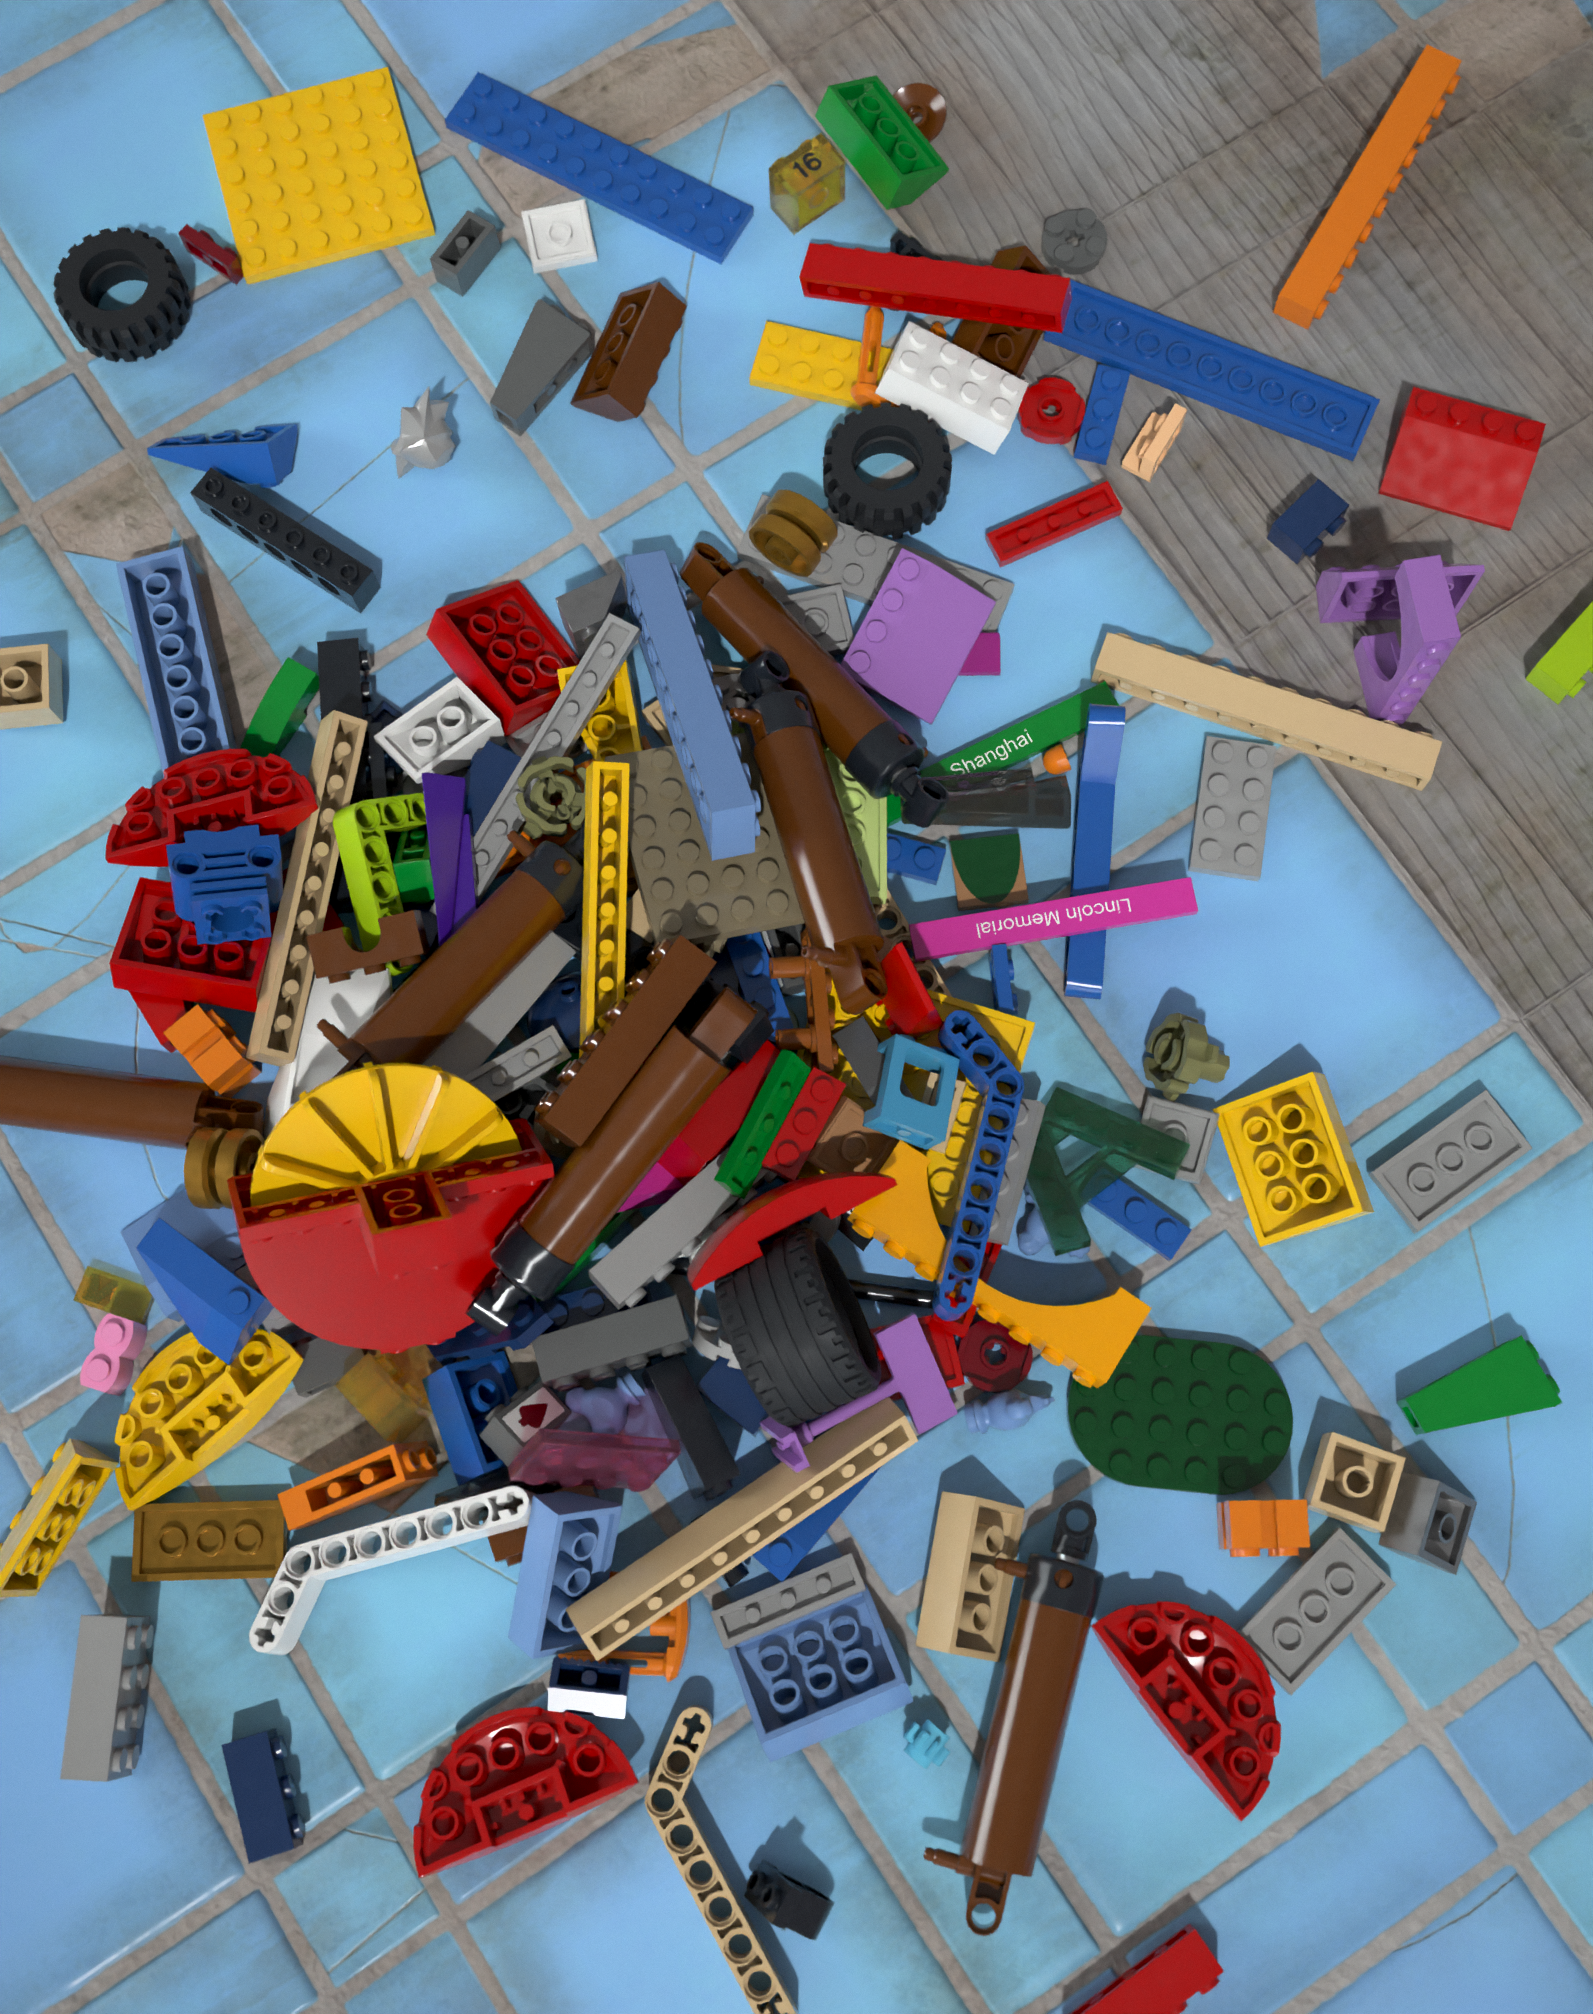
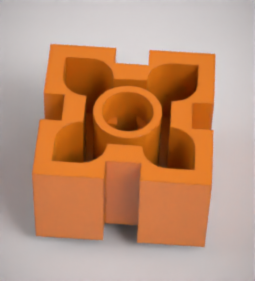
[163,1004,261,1098]
[1216,1499,1310,1557]

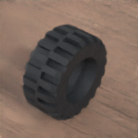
[53,227,191,362]
[823,402,952,540]

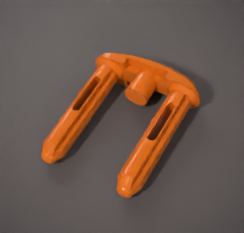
[850,306,947,423]
[558,1571,691,1683]

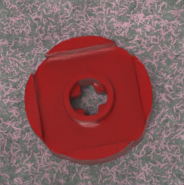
[1017,377,1085,445]

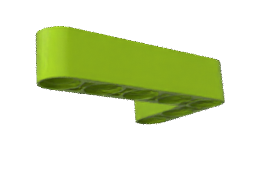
[333,793,427,977]

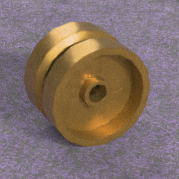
[749,490,838,577]
[184,1127,265,1210]

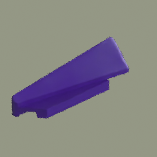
[422,772,479,946]

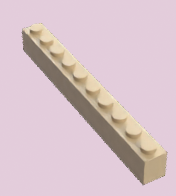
[1091,632,1442,791]
[246,710,368,1067]
[565,1397,918,1661]

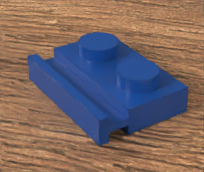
[988,944,1018,1016]

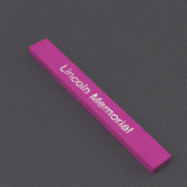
[908,877,1198,962]

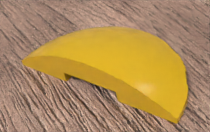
[115,1329,304,1511]

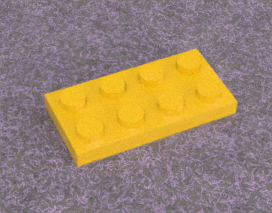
[749,321,893,410]

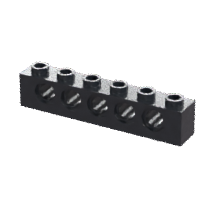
[190,467,381,613]

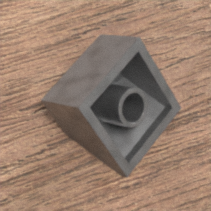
[555,570,627,661]
[1378,1472,1477,1575]

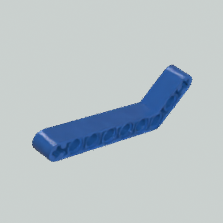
[1064,704,1126,999]
[932,1010,1024,1321]

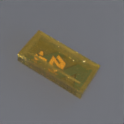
[73,1266,155,1325]

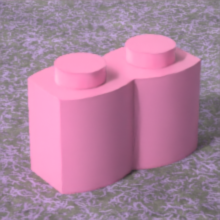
[80,1313,147,1396]

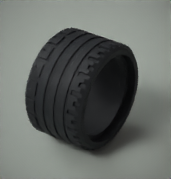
[714,1227,881,1428]

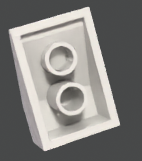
[374,677,506,784]

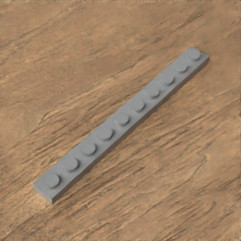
[430,613,641,917]

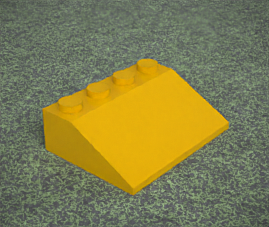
[1212,1071,1374,1247]
[0,1438,119,1597]

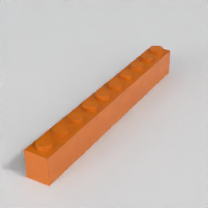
[1273,44,1462,330]

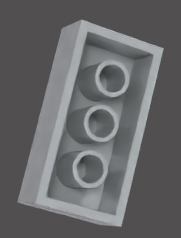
[60,1614,154,1782]

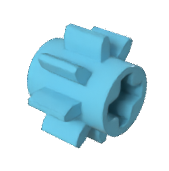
[903,1719,951,1769]

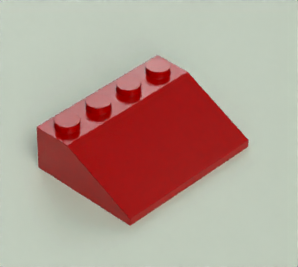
[1378,387,1546,531]
[426,580,580,737]
[109,877,278,1012]

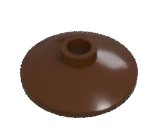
[893,83,947,143]

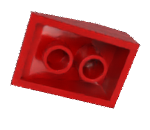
[876,942,943,1040]

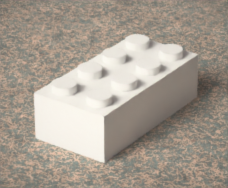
[875,321,1029,455]

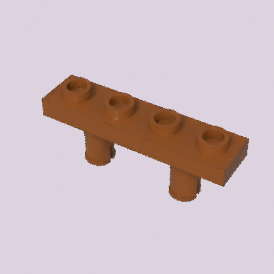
[769,928,838,1075]

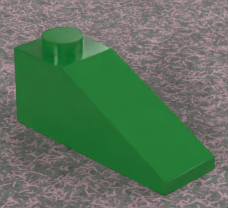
[393,824,435,905]

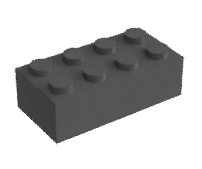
[532,1295,694,1392]

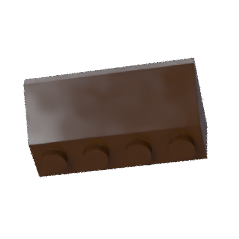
[952,245,1051,378]
[570,282,687,422]

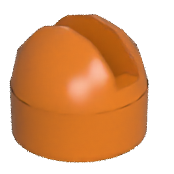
[1043,744,1071,775]

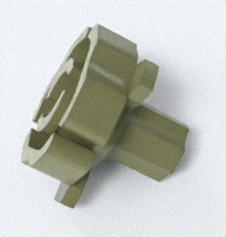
[515,755,586,840]
[1143,1013,1230,1102]

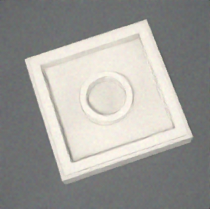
[521,199,598,274]

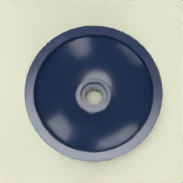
[527,970,628,1053]

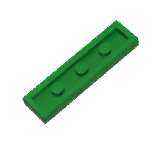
[714,1049,812,1200]

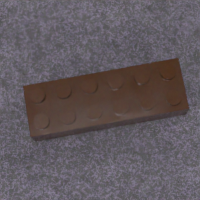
[533,934,717,1147]

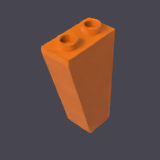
[277,1441,439,1530]

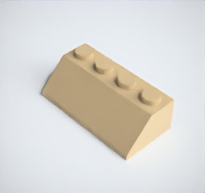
[915,1491,1025,1662]

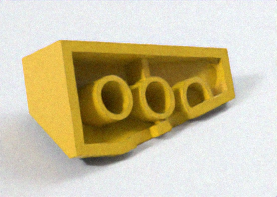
[557,659,643,762]

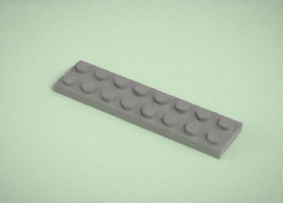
[737,494,1014,633]

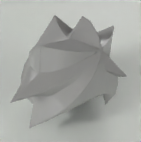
[391,385,456,479]

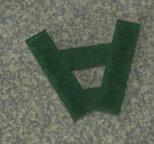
[1025,1087,1190,1256]

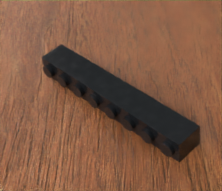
[317,638,375,914]

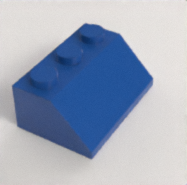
[422,1351,541,1486]

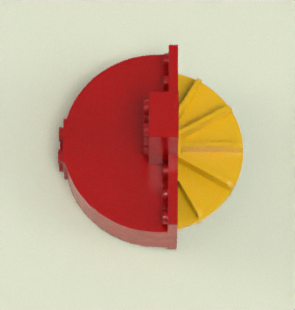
[227,1062,555,1354]

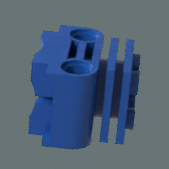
[166,825,284,945]

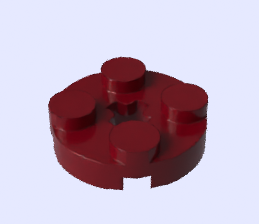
[958,1319,1033,1393]

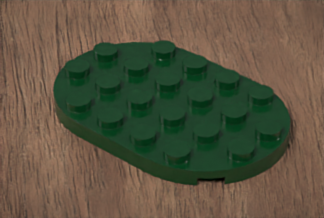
[1066,1335,1293,1495]

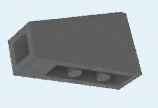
[490,298,594,437]

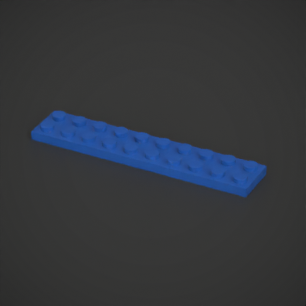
[445,72,754,265]
[1044,279,1380,461]

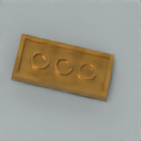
[131,1500,288,1582]

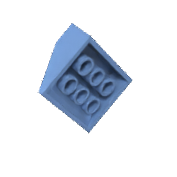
[120,1188,247,1322]
[728,1583,914,1762]

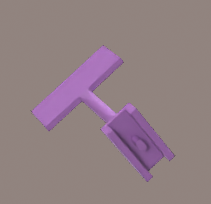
[760,1313,958,1473]

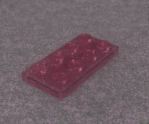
[508,1428,681,1492]

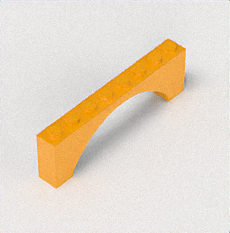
[847,1140,1151,1388]

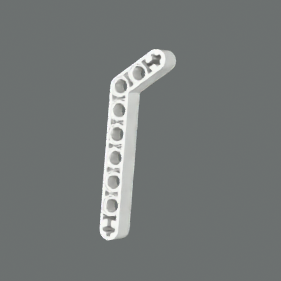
[249,1486,536,1655]

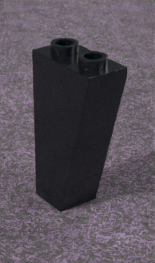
[641,1354,741,1502]

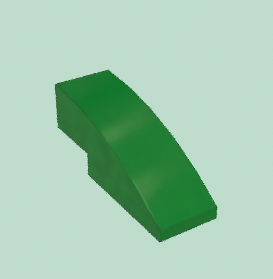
[240,657,319,757]

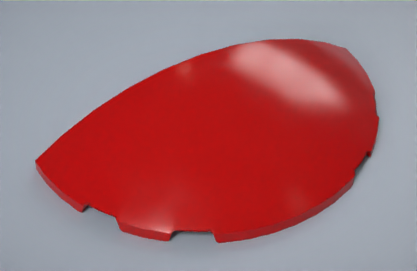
[105,749,318,867]
[687,1171,898,1291]
[1091,1601,1281,1822]
[413,1707,639,1878]

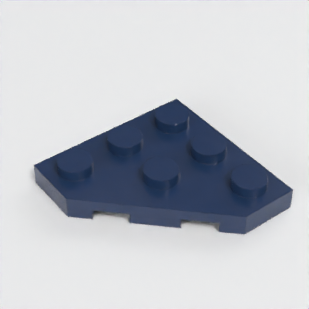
[425,1294,554,1366]

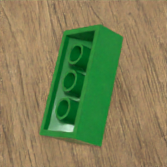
[815,75,949,210]

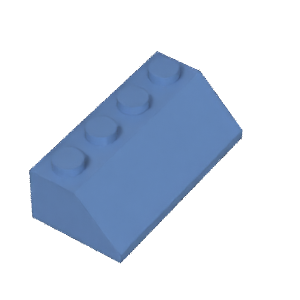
[508,1491,622,1659]

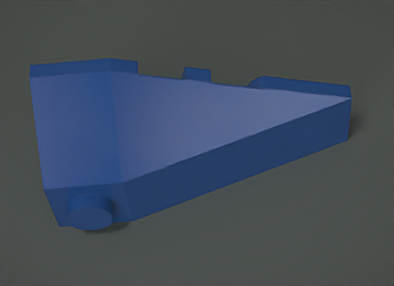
[147,424,298,488]
[136,1218,274,1365]
[752,1466,882,1583]

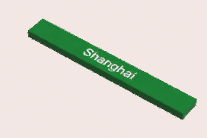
[887,681,1119,827]

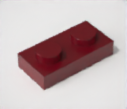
[178,224,244,285]

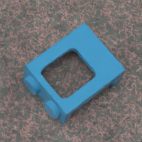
[862,1034,960,1150]

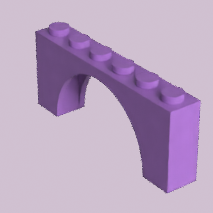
[1354,555,1461,726]

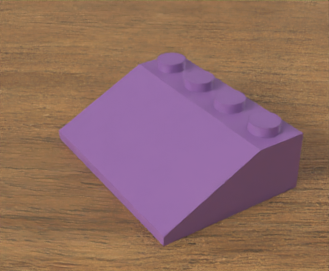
[840,548,996,725]
[1316,561,1485,623]

